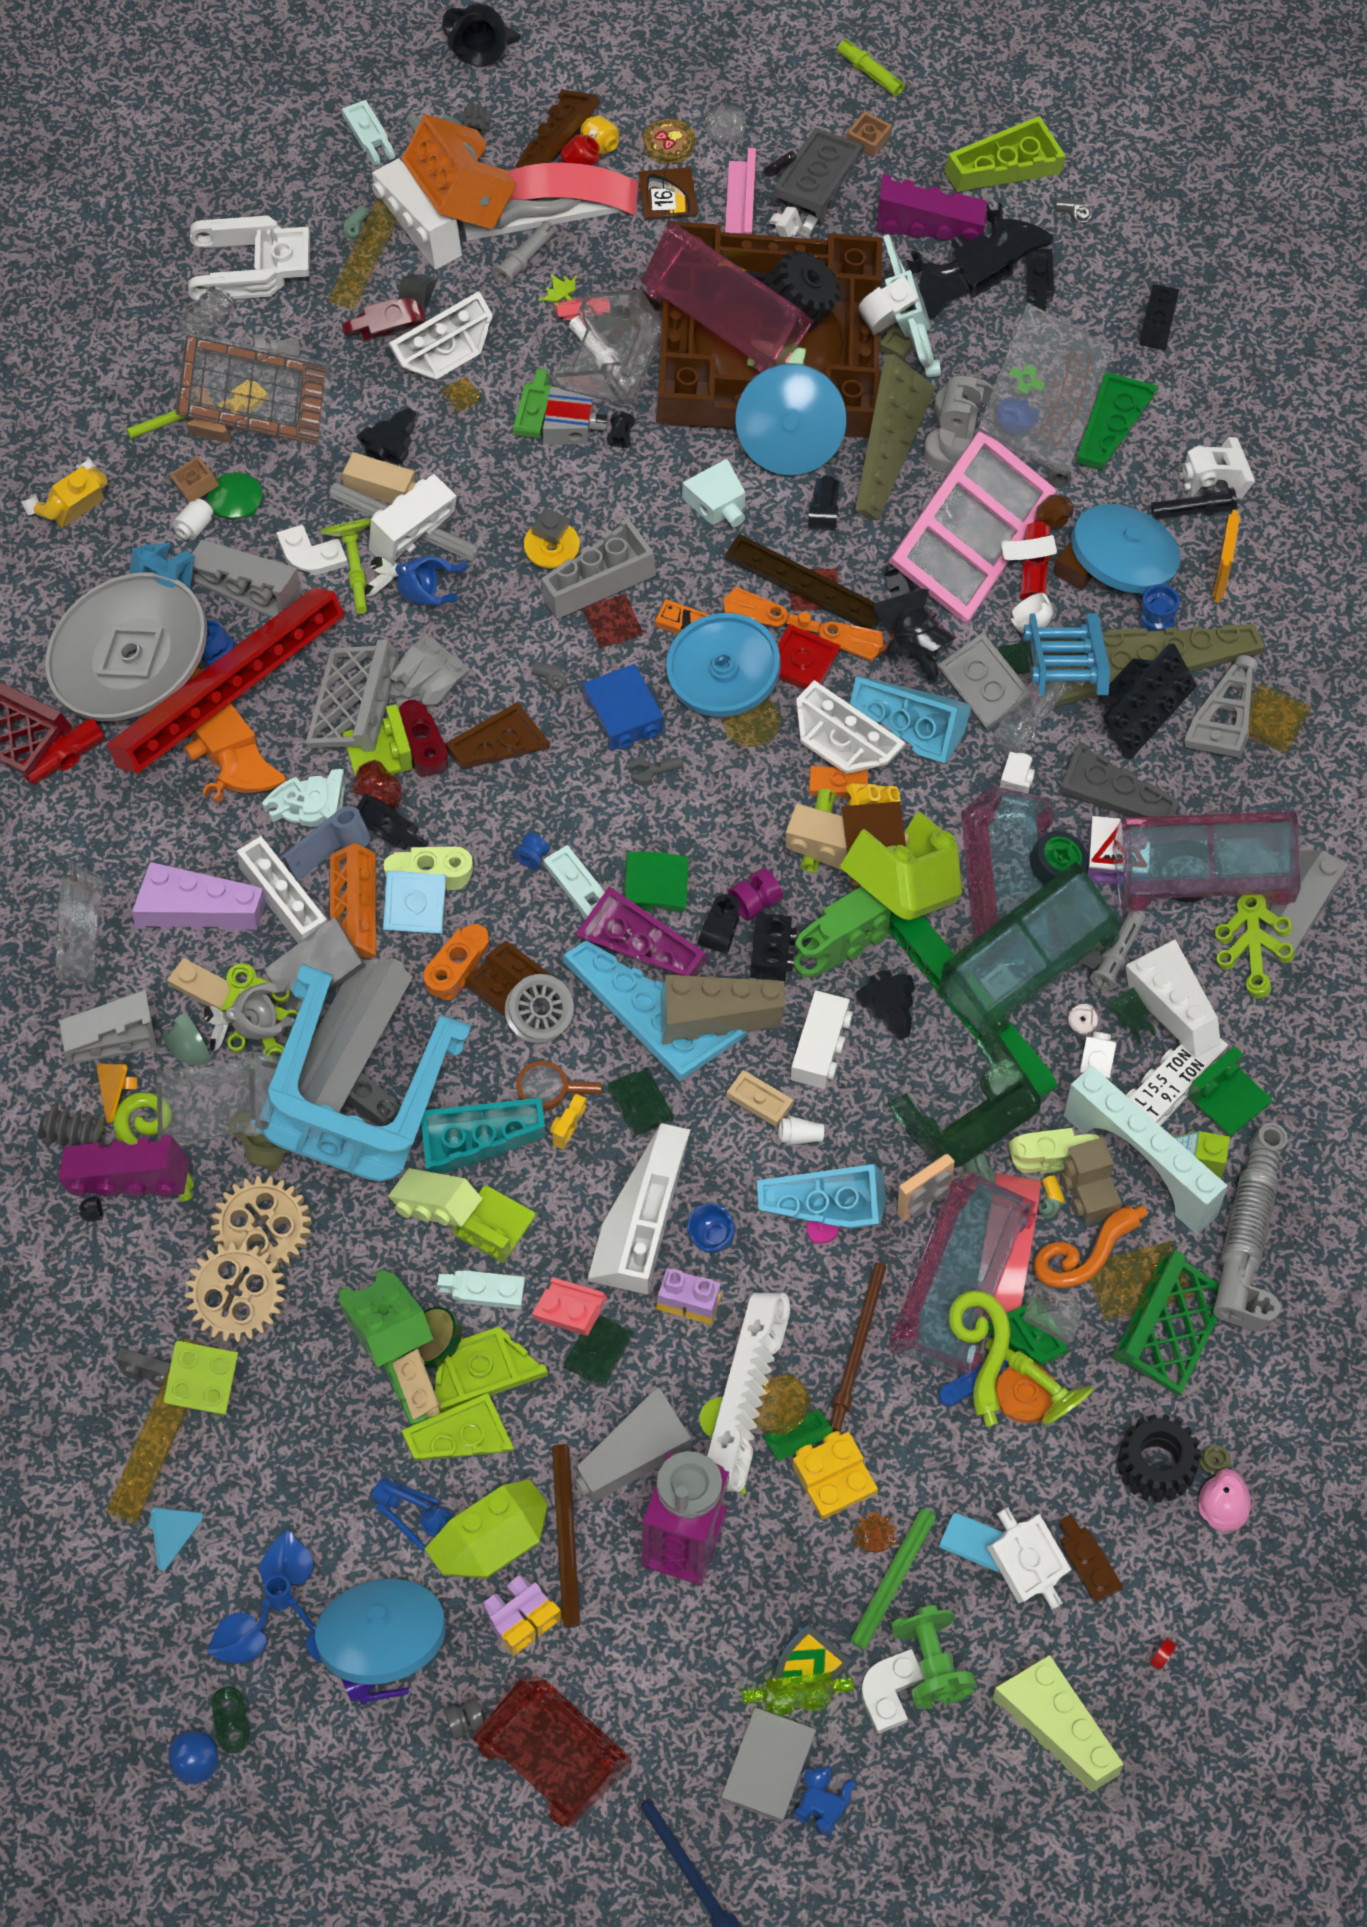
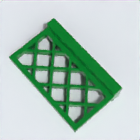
[1112,1249,1219,1396]

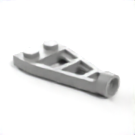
[1184,655,1258,758]

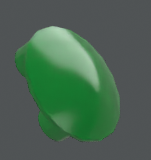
[207,472,263,519]

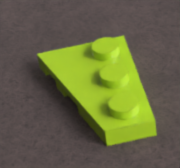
[401,1393,514,1462]

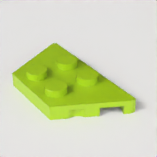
[435,1327,548,1414]

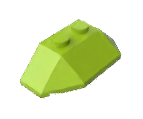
[424,1479,548,1579]

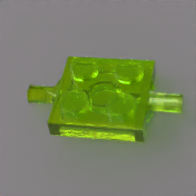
[742,1672,854,1715]

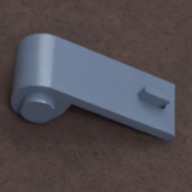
[282,806,371,881]

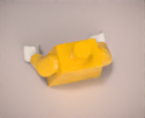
[21,457,107,528]

